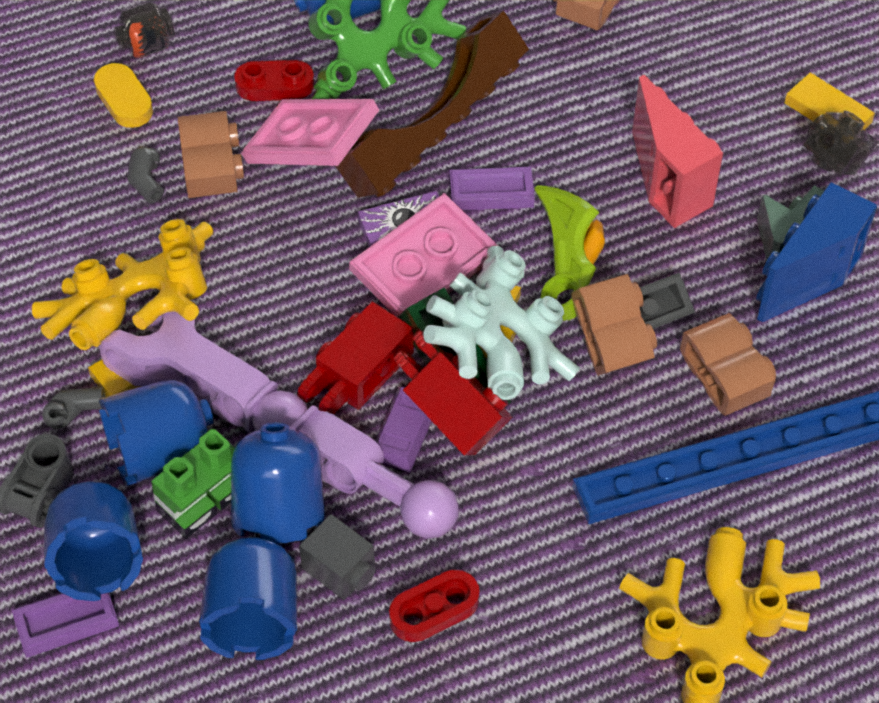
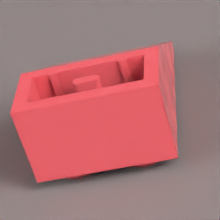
[632,75,723,228]

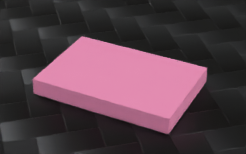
[241,99,379,166]
[349,193,498,317]

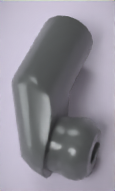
[127,146,164,204]
[42,387,106,429]

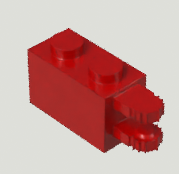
[297,301,414,414]
[393,329,513,456]

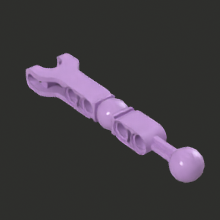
[99,297,459,538]

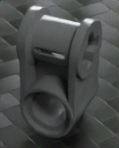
[0,434,74,528]

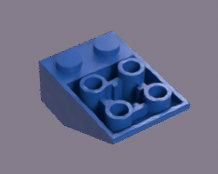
[756,182,877,322]

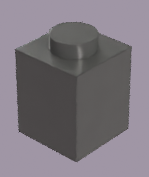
[299,514,375,600]

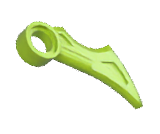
[534,185,599,321]

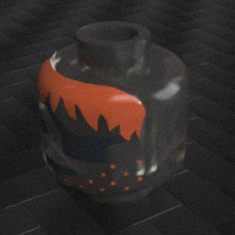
[114,1,175,58]

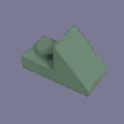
[757,185,824,260]

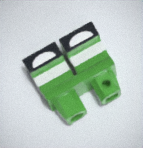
[152,429,234,539]

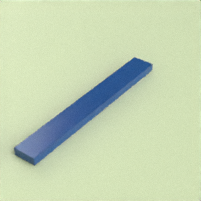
[572,391,879,524]

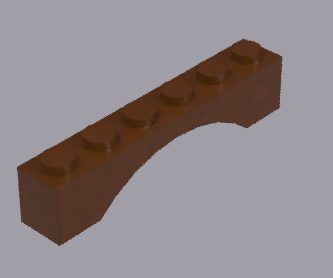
[335,10,529,198]

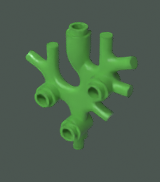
[308,0,466,99]

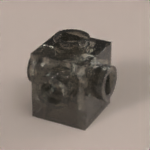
[803,110,879,175]

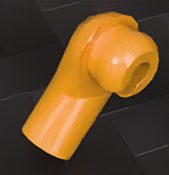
[584,219,605,265]

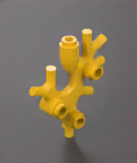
[32,219,213,350]
[619,527,820,703]

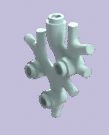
[424,246,580,400]

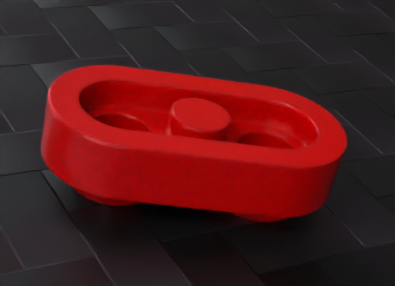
[234,60,314,101]
[389,570,480,642]

